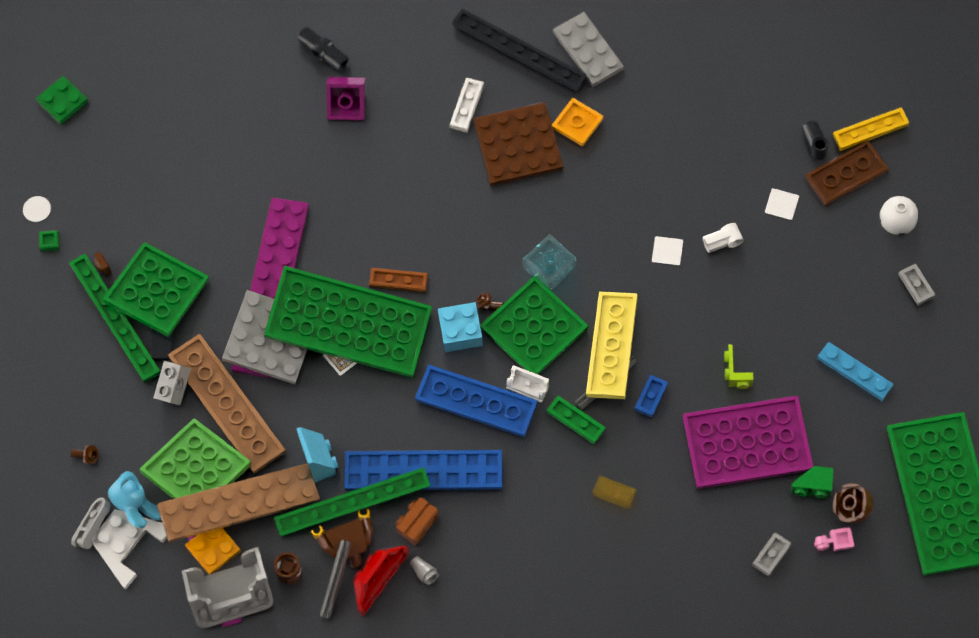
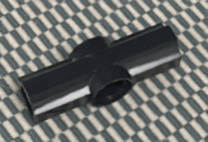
[297,27,349,71]

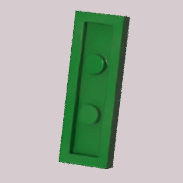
[547,396,606,445]

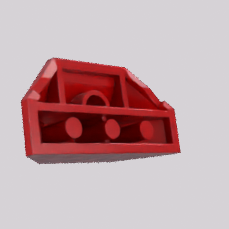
[354,545,409,617]

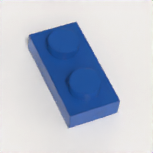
[635,375,668,418]

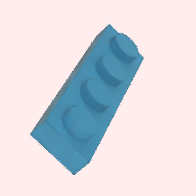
[817,342,893,401]

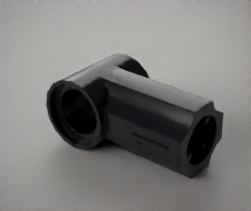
[802,120,829,160]

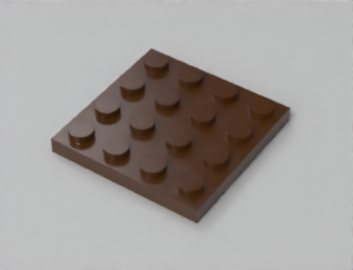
[473,102,563,186]

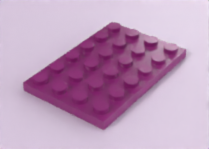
[682,395,813,489]

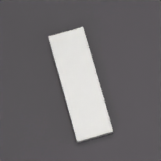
[450,78,484,133]

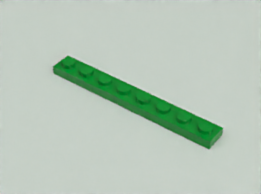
[69,254,161,383]
[274,467,431,536]

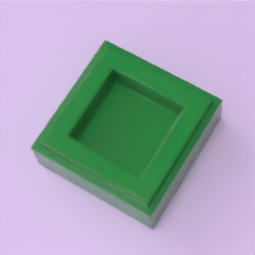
[39,230,59,251]

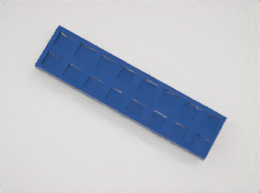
[344,450,502,491]

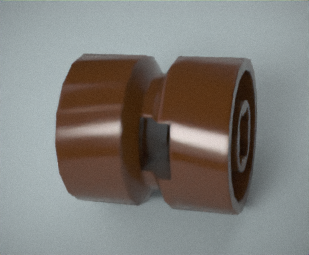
[274,552,302,585]

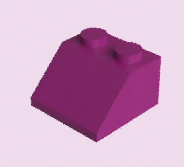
[326,77,366,120]

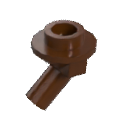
[476,292,504,311]
[71,445,99,464]

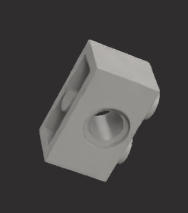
[153,361,191,405]

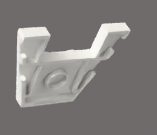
[92,509,167,589]

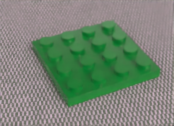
[103,242,209,337]
[480,276,589,375]

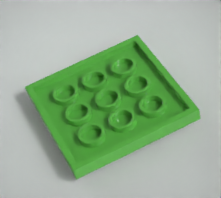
[140,418,251,499]

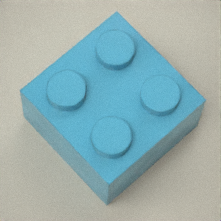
[438,302,483,352]

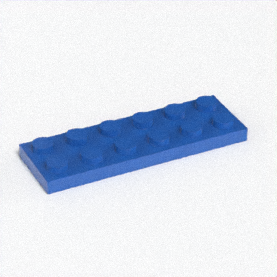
[415,364,538,438]

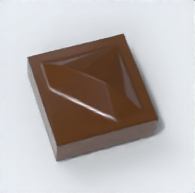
[94,252,111,277]

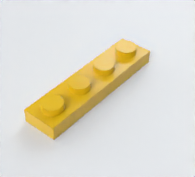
[833,107,909,151]

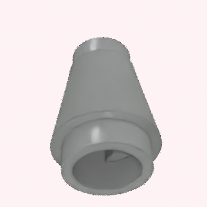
[410,557,439,585]

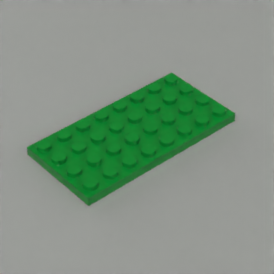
[264,266,432,378]
[887,412,979,576]

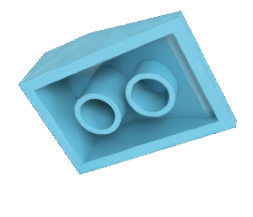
[296,427,338,483]

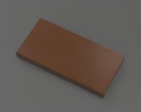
[805,140,889,207]

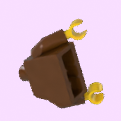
[311,509,373,568]

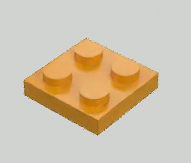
[552,98,604,147]
[185,528,241,575]

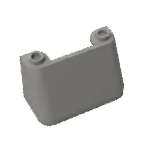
[182,547,274,628]

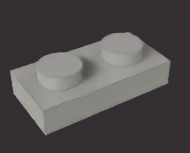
[898,264,935,306]
[752,532,792,577]

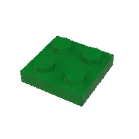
[36,75,88,125]

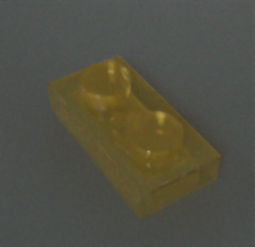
[592,475,636,509]

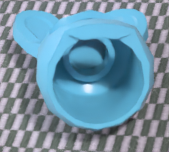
[108,471,161,528]

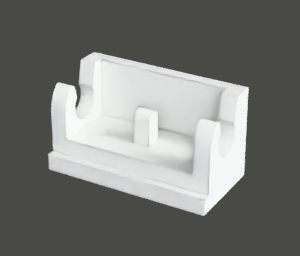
[506,365,549,403]

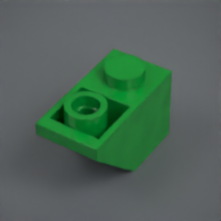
[791,466,834,498]

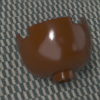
[833,483,874,524]

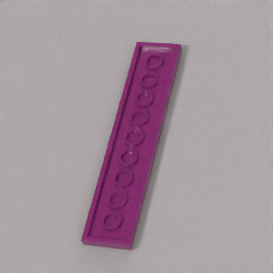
[232,197,309,378]

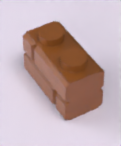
[396,497,439,546]

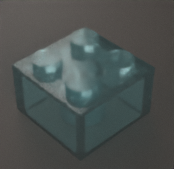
[523,234,577,291]

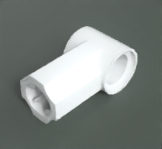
[703,223,744,253]

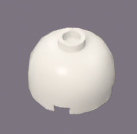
[880,196,918,235]

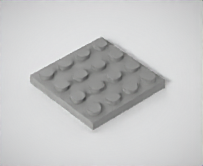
[222,290,308,384]

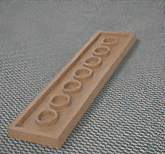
[168,334,286,474]
[157,463,320,542]

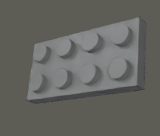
[553,12,624,87]

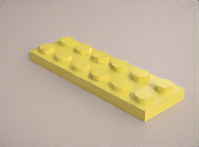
[586,292,638,399]

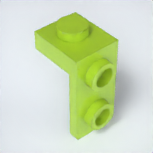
[724,344,753,389]

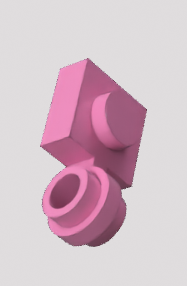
[814,527,855,551]

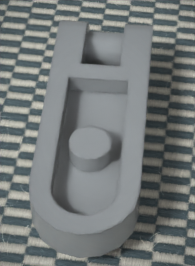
[71,497,110,549]

